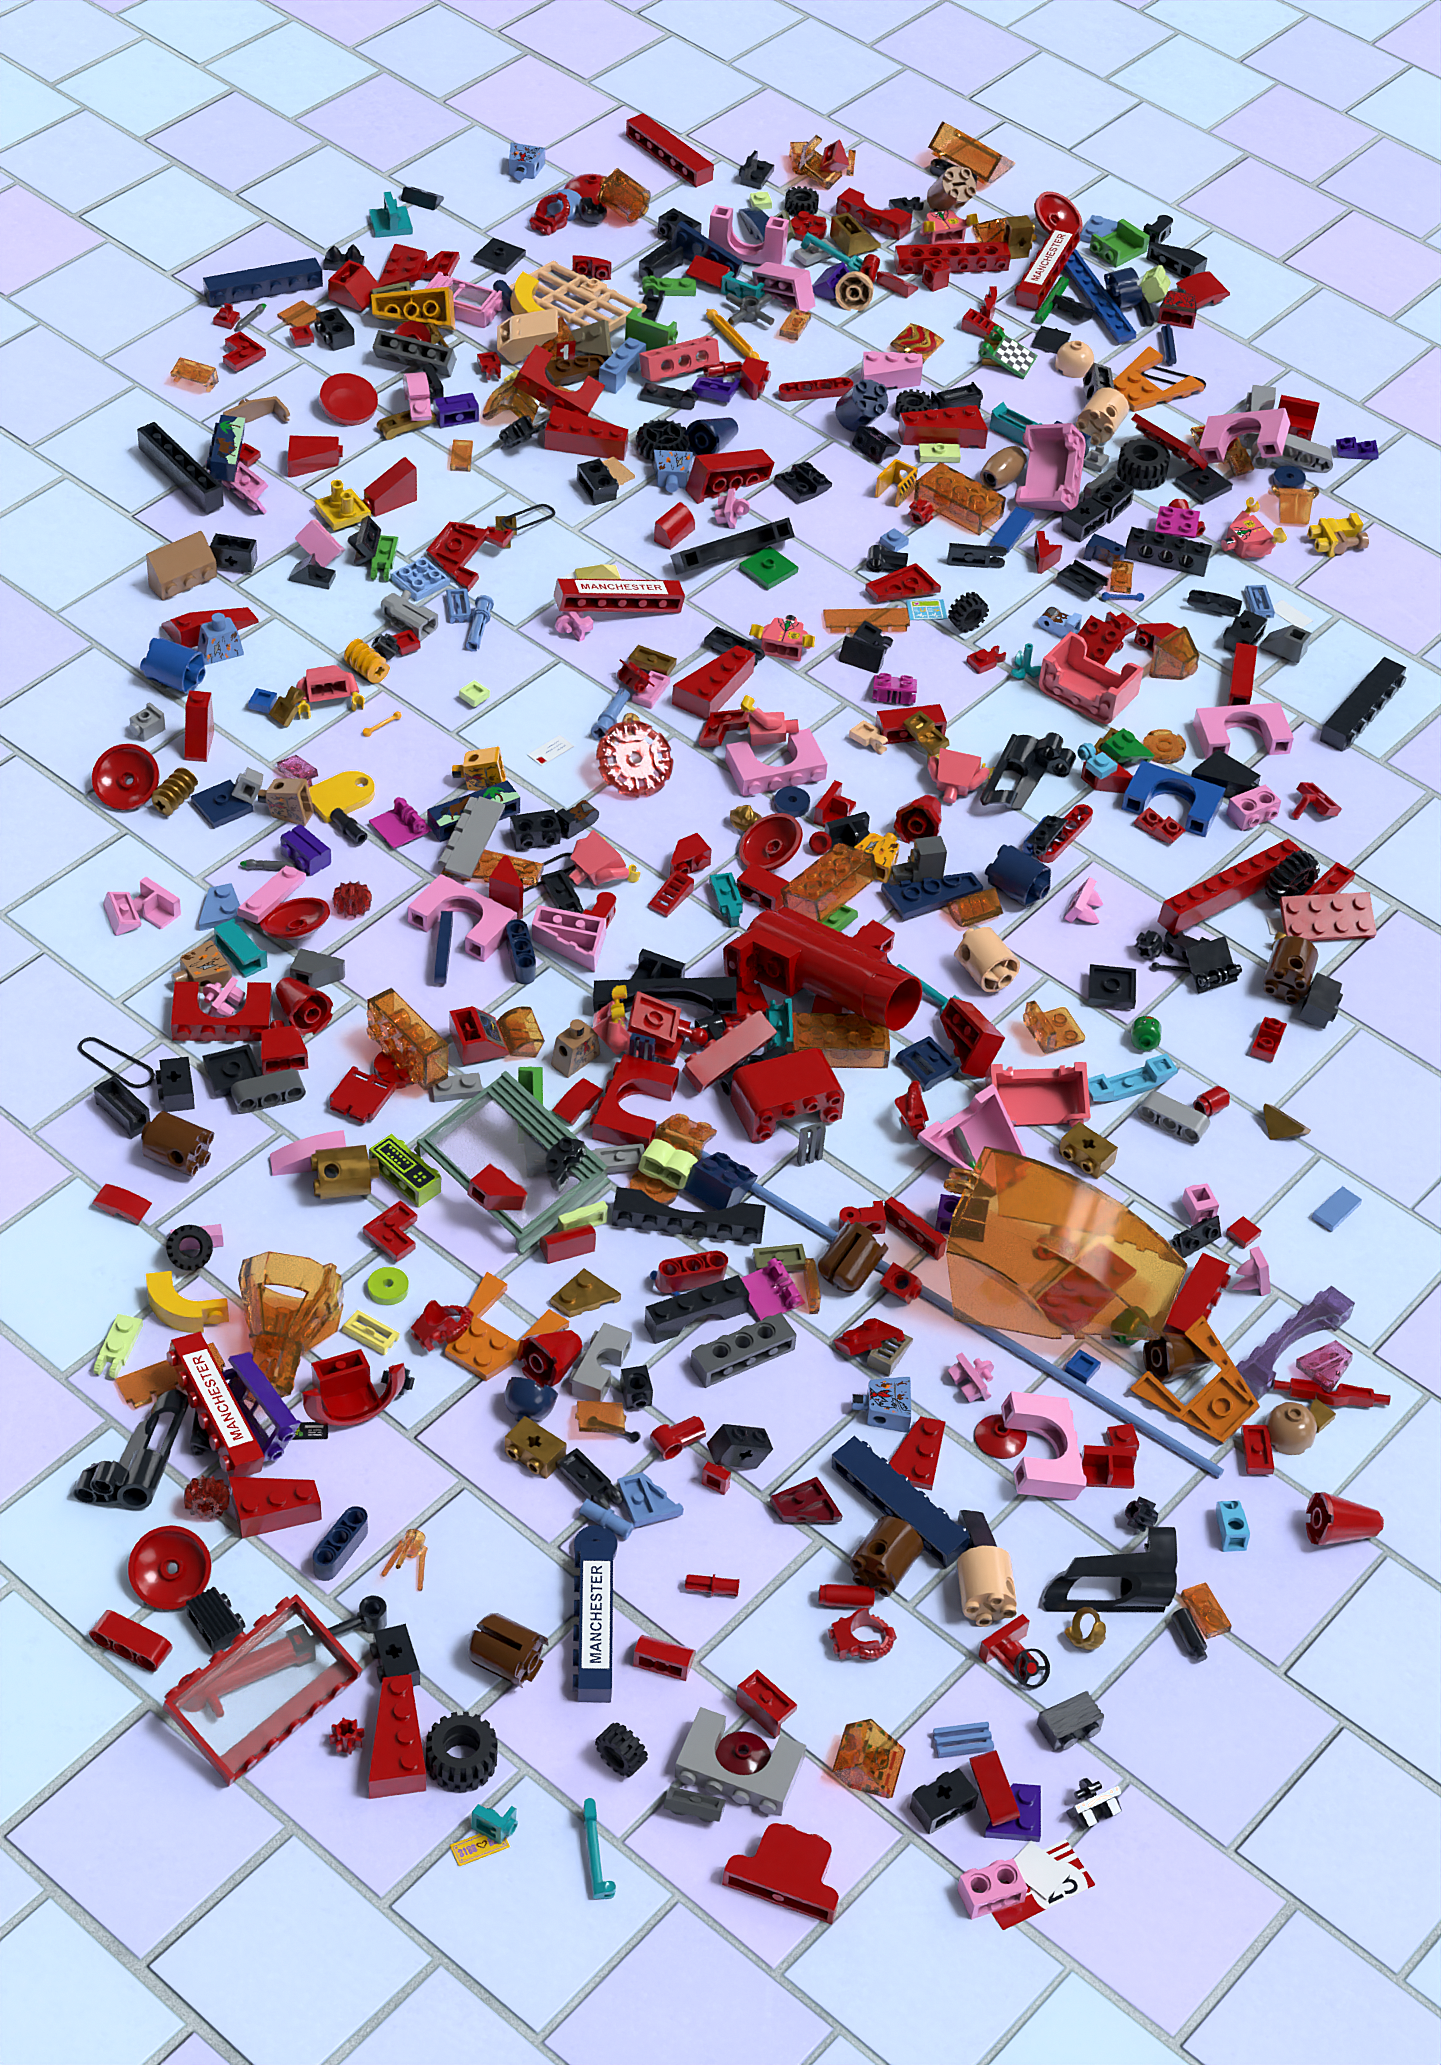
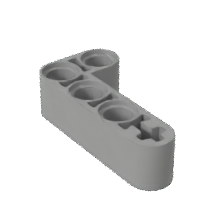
[1251,434,1333,473]

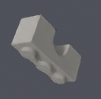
[569,1322,632,1406]

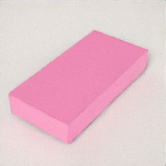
[632,671,671,709]

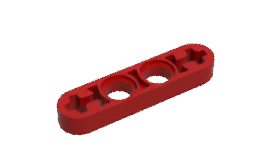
[778,377,853,402]
[1036,804,1093,863]

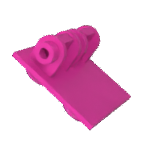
[1155,506,1200,538]
[872,673,917,705]
[369,797,432,849]
[741,1258,805,1321]

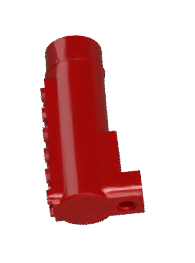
[723,907,922,1031]

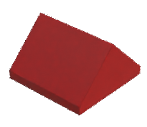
[489,855,524,919]

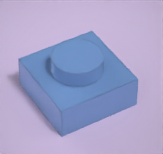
[879,528,909,552]

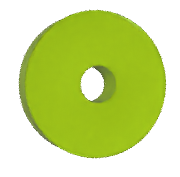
[368,1267,409,1306]

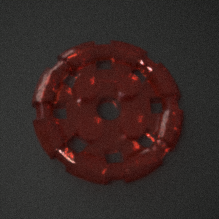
[596,720,674,798]

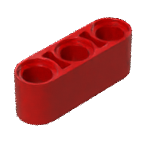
[655,1250,729,1293]
[89,1610,173,1672]
[969,1750,1020,1826]

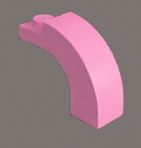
[403,372,432,421]

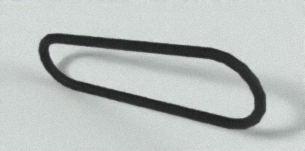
[78,1037,155,1088]

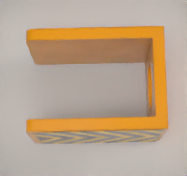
[875,459,918,507]

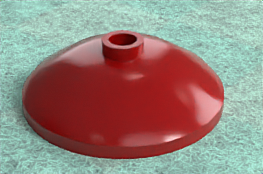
[564,173,620,208]
[1034,191,1083,235]
[92,743,160,810]
[739,813,803,871]
[260,897,330,940]
[128,1525,212,1610]

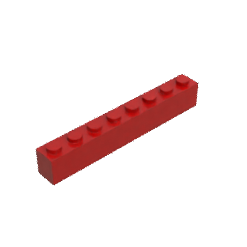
[1157,839,1303,935]

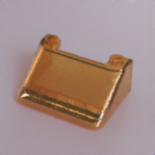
[928,121,1016,185]

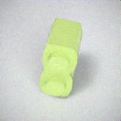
[638,1139,698,1189]

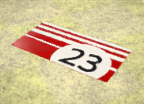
[976,1839,1095,1930]

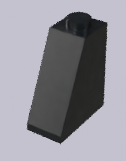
[1191,749,1261,798]

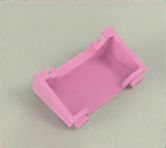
[1015,423,1086,512]

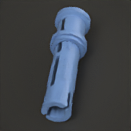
[466,595,494,651]
[591,688,630,741]

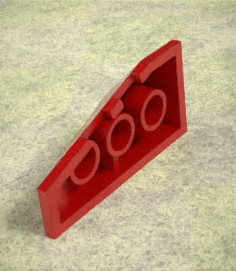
[161,607,259,648]

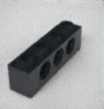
[1124,527,1212,577]

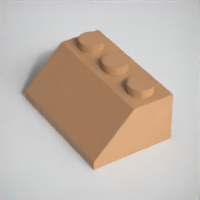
[146,530,217,601]

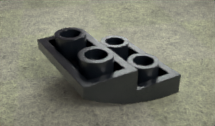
[773,462,833,503]

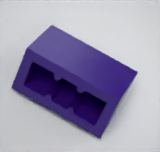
[812,262,849,299]

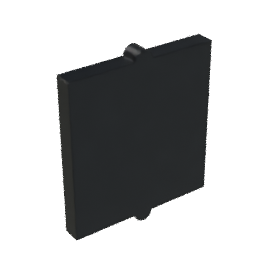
[1031,326,1072,354]

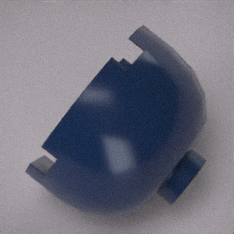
[504,1377,558,1422]

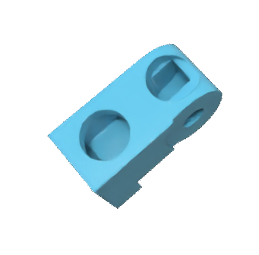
[1216,1500,1250,1552]

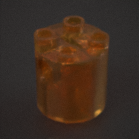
[597,168,651,223]

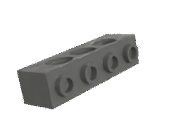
[372,330,457,377]
[690,1312,797,1388]

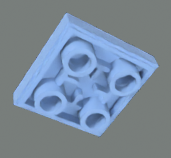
[390,557,450,602]

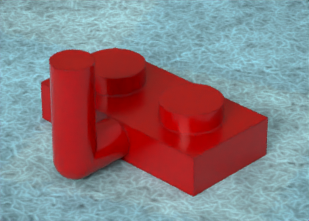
[1291,782,1342,819]

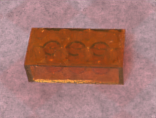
[914,462,1006,536]
[780,843,878,923]
[366,987,449,1091]
[791,1013,891,1069]

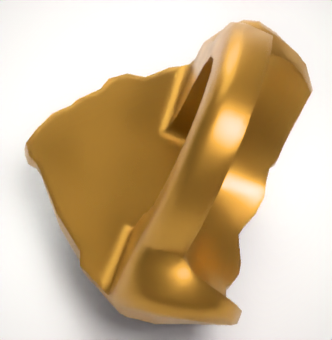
[730,805,762,832]
[1064,1607,1106,1650]

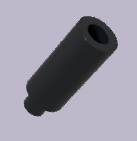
[1171,1608,1208,1662]

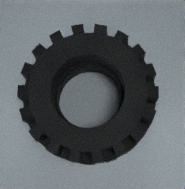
[1117,438,1170,490]
[426,1711,498,1792]

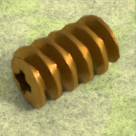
[151,767,198,816]

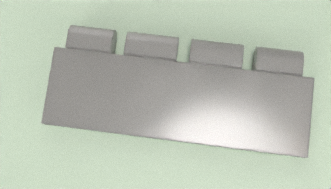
[438,796,505,879]

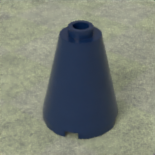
[685,417,739,456]

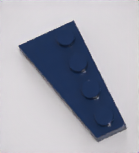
[672,221,744,279]
[881,872,983,920]

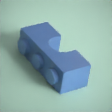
[599,337,646,394]

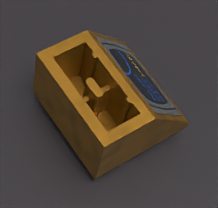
[830,213,881,256]

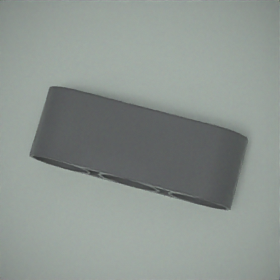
[230,1069,306,1113]

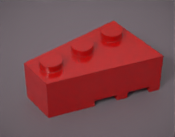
[228,1476,322,1539]

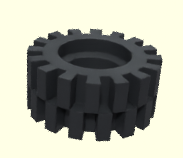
[785,186,819,217]
[895,389,932,419]
[948,592,989,633]
[166,1224,213,1271]
[595,1722,648,1778]

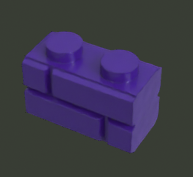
[433,392,479,428]
[280,824,332,876]

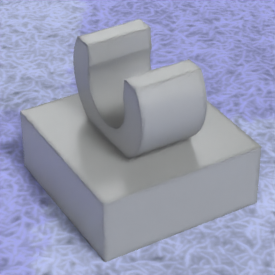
[1083,445,1110,473]

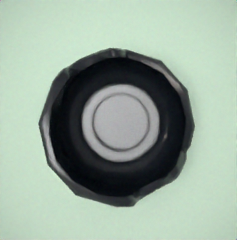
[579,197,607,223]

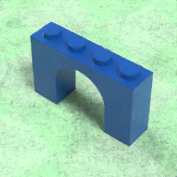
[1121,760,1226,838]

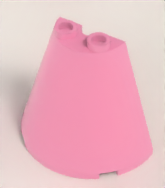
[917,1084,1030,1196]

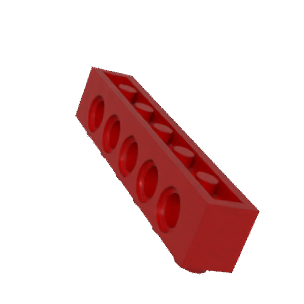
[894,242,1011,275]

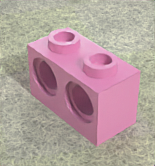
[1226,784,1281,831]
[957,1858,1028,1920]

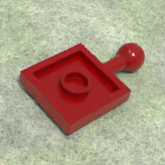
[627,991,708,1048]

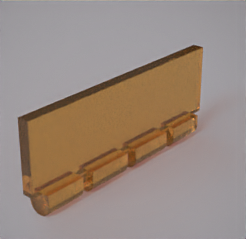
[823,608,910,633]
[115,1342,226,1409]

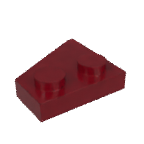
[770,1477,843,1523]

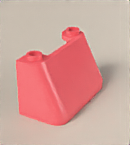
[985,1062,1091,1128]

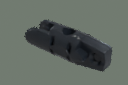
[1187,589,1242,615]

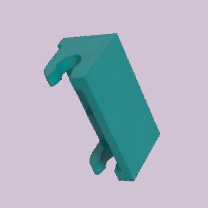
[721,271,765,300]
[766,999,794,1053]

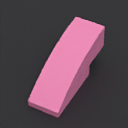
[270,1130,346,1176]

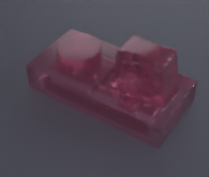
[277,755,319,788]

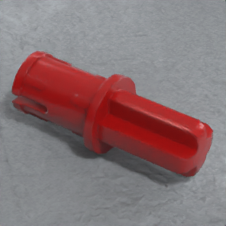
[703,361,742,378]
[685,1574,740,1597]

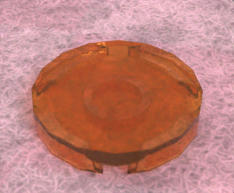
[1143,729,1187,764]
[630,1170,679,1206]

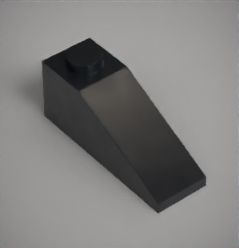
[1146,242,1208,279]

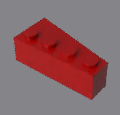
[545,405,629,461]
[898,405,988,449]
[685,449,775,504]
[672,645,755,720]
[368,1674,426,1799]

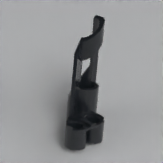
[980,732,1076,809]
[73,1389,189,1510]
[1040,1526,1178,1612]

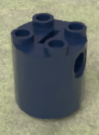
[835,379,889,432]
[984,844,1052,907]

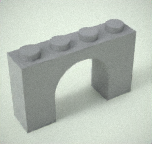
[675,1707,806,1816]

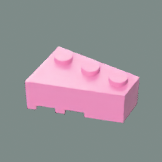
[752,262,816,316]
[861,351,923,389]
[532,905,606,972]

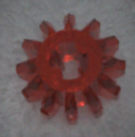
[332,880,372,918]
[184,1475,230,1520]

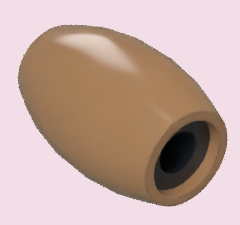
[980,446,1027,490]

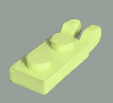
[94,1314,143,1379]

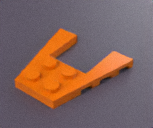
[1113,346,1205,412]
[445,1272,570,1381]
[1130,1315,1260,1444]

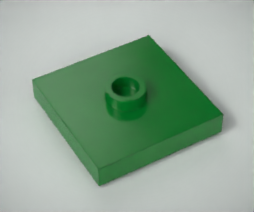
[739,546,799,590]

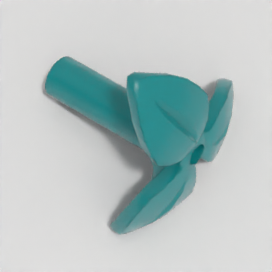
[1010,643,1041,679]

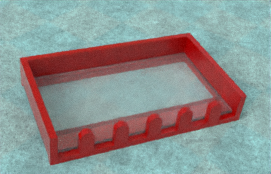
[163,1594,363,1786]

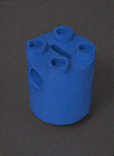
[140,638,206,693]

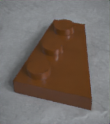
[545,355,605,386]

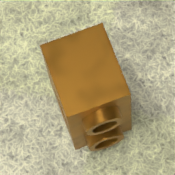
[1003,215,1035,260]
[1059,1122,1118,1179]
[505,1416,567,1479]

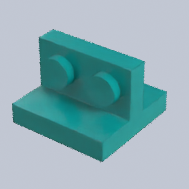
[369,191,413,238]

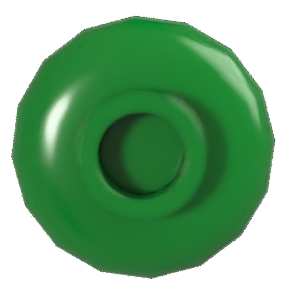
[1131,1016,1162,1051]

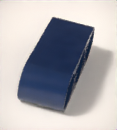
[506,919,536,984]
[313,1506,368,1581]

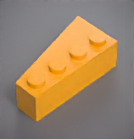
[371,287,456,331]

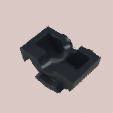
[545,1137,587,1193]

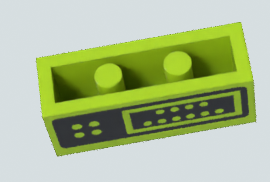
[369,1134,442,1207]

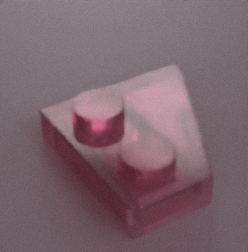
[1296,1340,1353,1393]

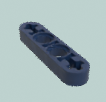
[434,911,453,984]

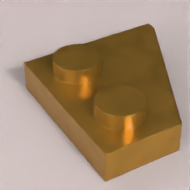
[550,1268,621,1318]

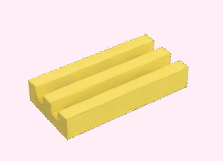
[342,1309,400,1356]

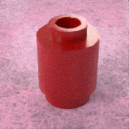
[1193,1085,1230,1117]

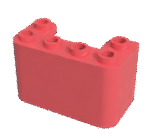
[1039,631,1144,724]

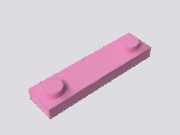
[237,865,306,924]

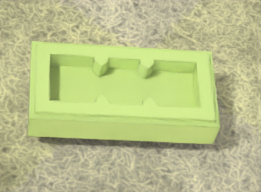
[918,443,961,463]
[558,1200,608,1232]

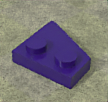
[692,377,741,402]
[985,1783,1041,1842]

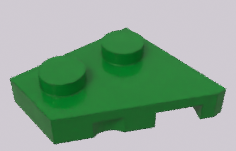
[1101,728,1155,762]

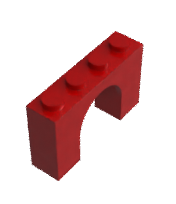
[512,345,605,416]
[171,982,272,1042]
[589,1054,679,1151]

